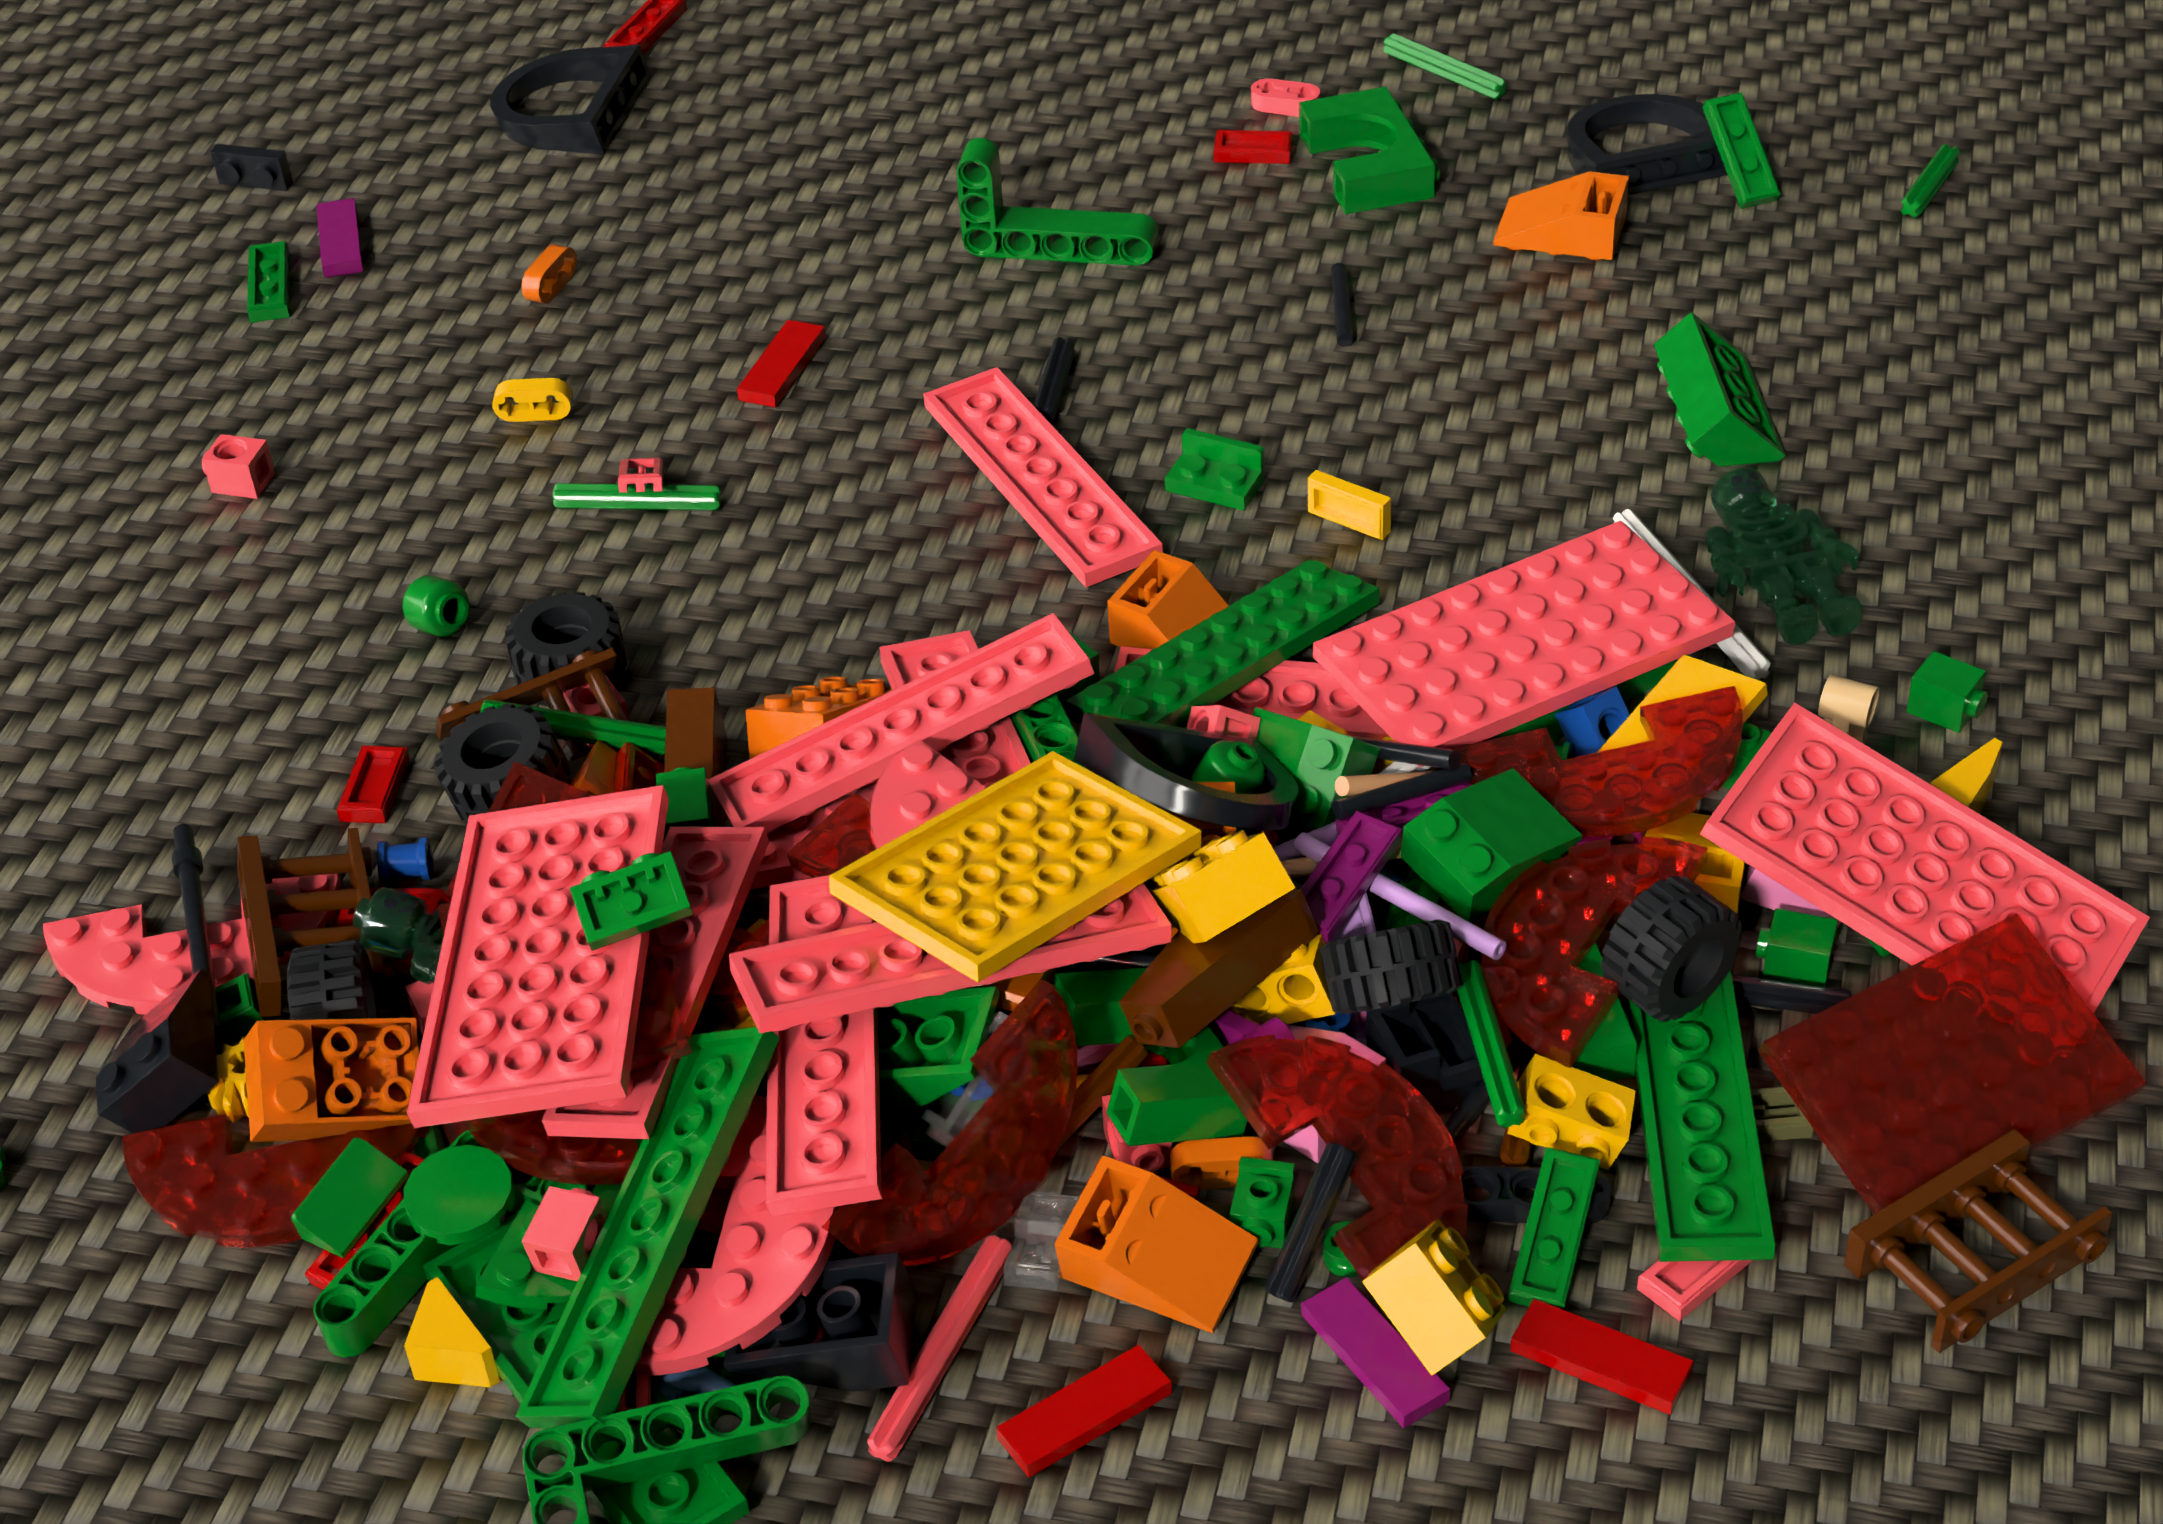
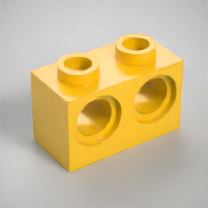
[1228,934,1336,1025]
[1507,1054,1636,1170]

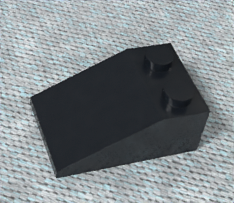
[96,968,219,1140]
[724,1252,918,1392]

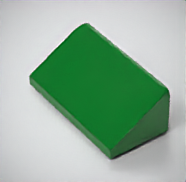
[291,1137,409,1259]

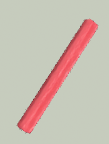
[867,1235,1013,1462]

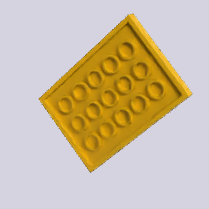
[829,751,1202,983]

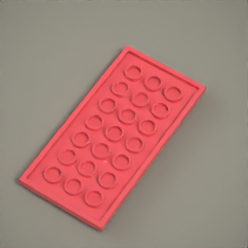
[1313,520,1735,767]
[1700,702,2150,1060]
[407,785,669,1128]

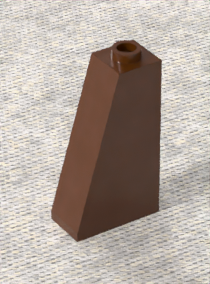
[663,687,727,842]
[1119,889,1319,1048]

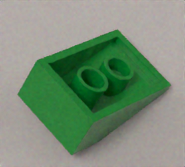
[1253,707,1380,830]
[1400,768,1582,923]
[878,986,1000,1120]

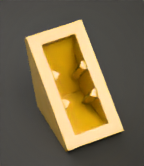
[404,1277,501,1388]

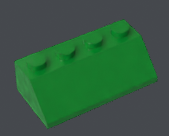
[1654,312,1786,467]

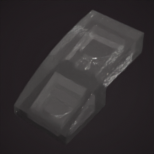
[1004,1191,1079,1292]

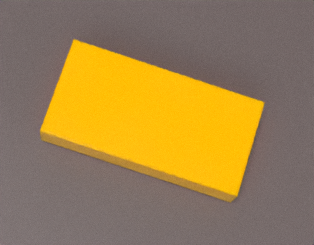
[1308,470,1391,541]

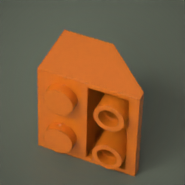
[1107,550,1229,649]

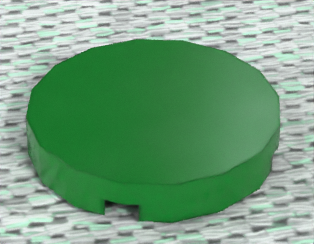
[403,1145,515,1246]

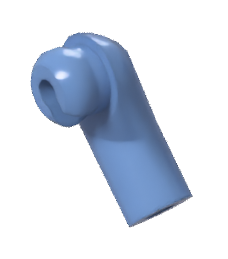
[655,1366,737,1401]

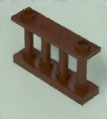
[436,648,658,795]
[237,828,393,1017]
[1844,1129,2113,1353]

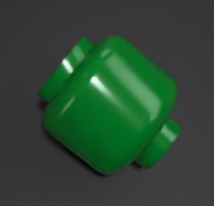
[402,575,470,637]
[1192,741,1266,794]

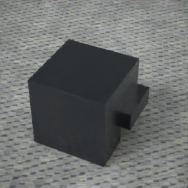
[1366,993,1484,1124]

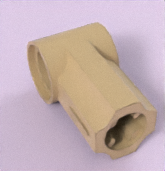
[1818,674,1879,744]

